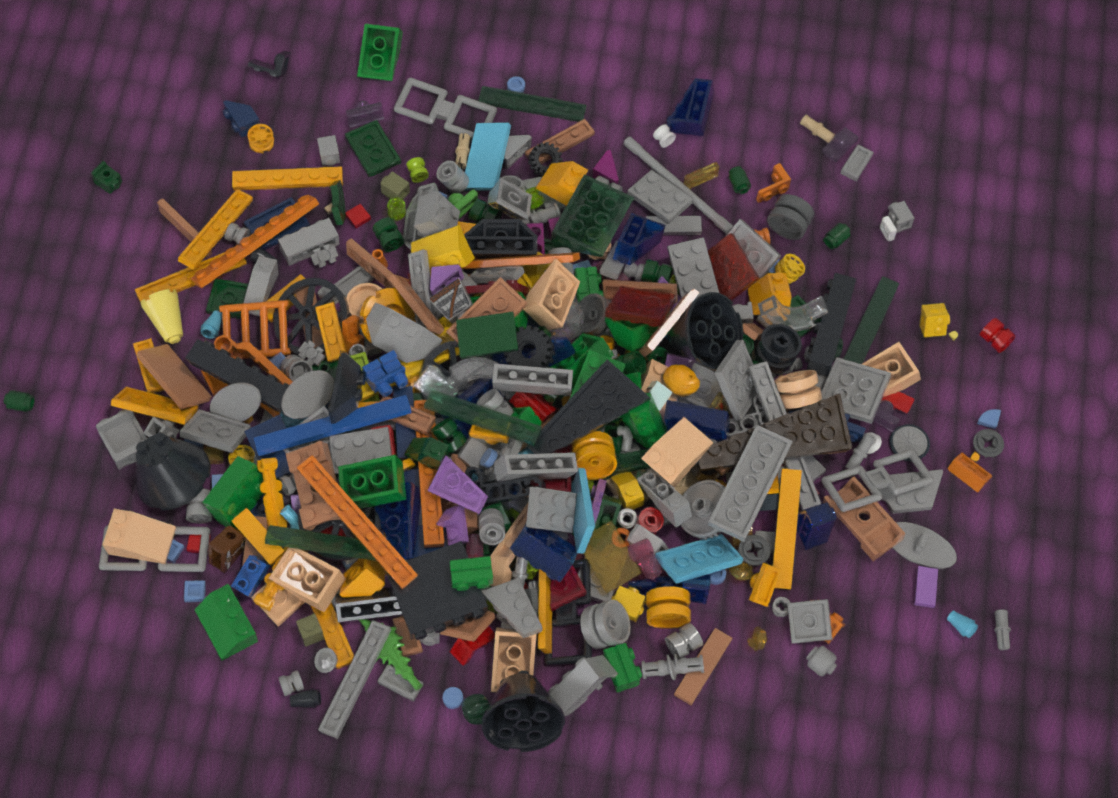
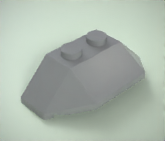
[403,183,438,250]
[366,303,443,363]

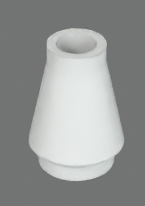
[617,508,637,528]

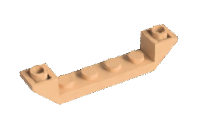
[490,503,535,587]

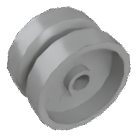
[580,600,631,649]

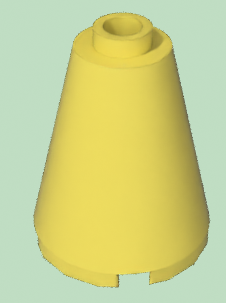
[141,289,183,344]

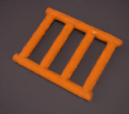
[219,300,291,359]

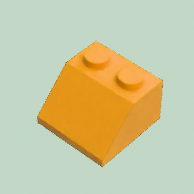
[536,161,588,207]
[747,272,791,315]
[339,550,386,597]

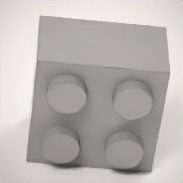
[413,191,460,237]

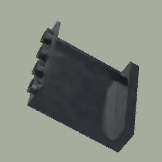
[386,541,488,640]

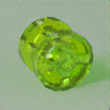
[525,187,545,210]
[387,197,406,221]

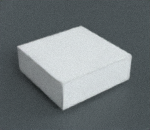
[880,216,897,242]

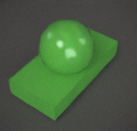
[448,189,478,220]

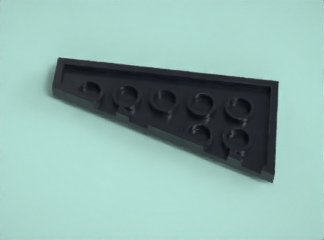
[526,359,651,454]

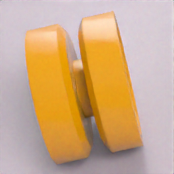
[571,431,617,480]
[646,587,691,629]

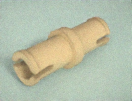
[800,114,836,144]
[455,133,470,169]

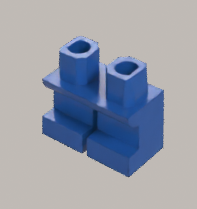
[362,350,408,398]
[231,555,271,597]

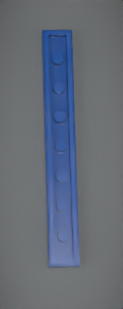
[254,395,412,456]

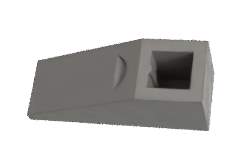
[637,468,692,527]

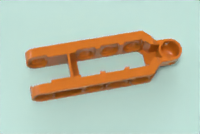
[214,335,292,417]

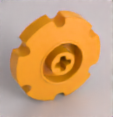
[360,288,416,343]

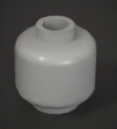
[806,646,837,676]

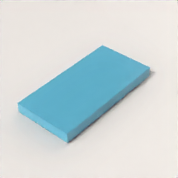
[465,123,511,190]
[571,468,595,554]
[655,534,743,584]

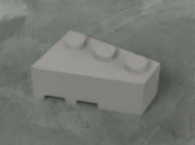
[548,655,618,716]

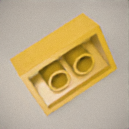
[411,225,475,279]

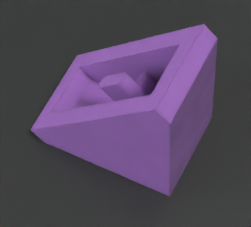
[430,265,465,295]

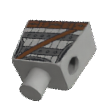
[429,278,473,324]

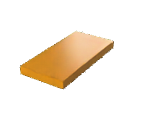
[111,387,198,425]

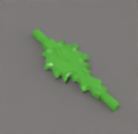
[359,619,422,691]

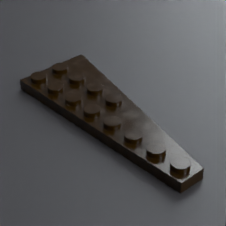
[697,393,852,471]

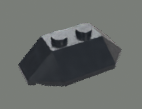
[464,219,538,258]
[328,351,366,424]

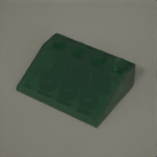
[550,174,634,257]

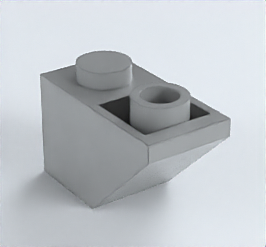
[627,523,669,566]

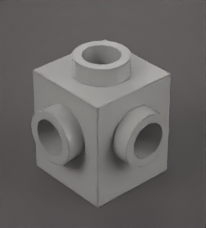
[144,417,179,438]

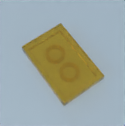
[584,521,642,593]

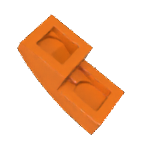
[342,315,365,355]

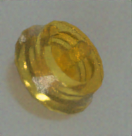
[729,562,753,581]
[748,626,767,651]

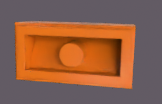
[948,452,992,492]

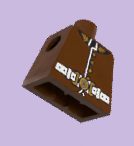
[208,526,245,574]

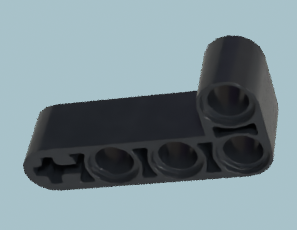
[465,466,546,505]

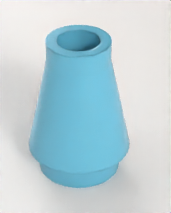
[201,310,222,339]
[947,610,978,638]

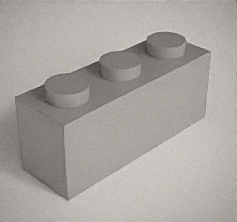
[278,218,340,266]

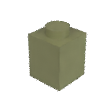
[381,171,410,205]
[296,614,324,647]

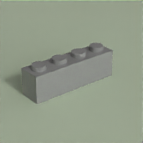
[492,364,573,396]
[494,453,578,481]

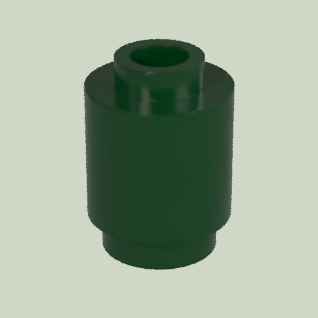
[728,166,751,195]
[823,223,850,249]
[4,390,35,412]

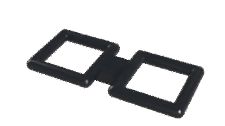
[545,559,592,666]

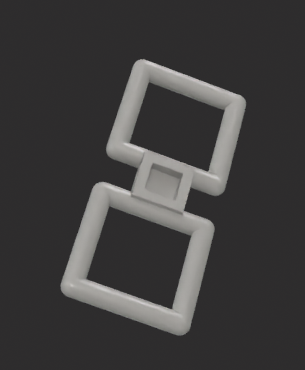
[394,78,497,139]
[821,449,934,512]
[99,525,210,572]

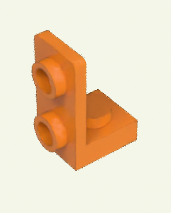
[756,163,791,203]

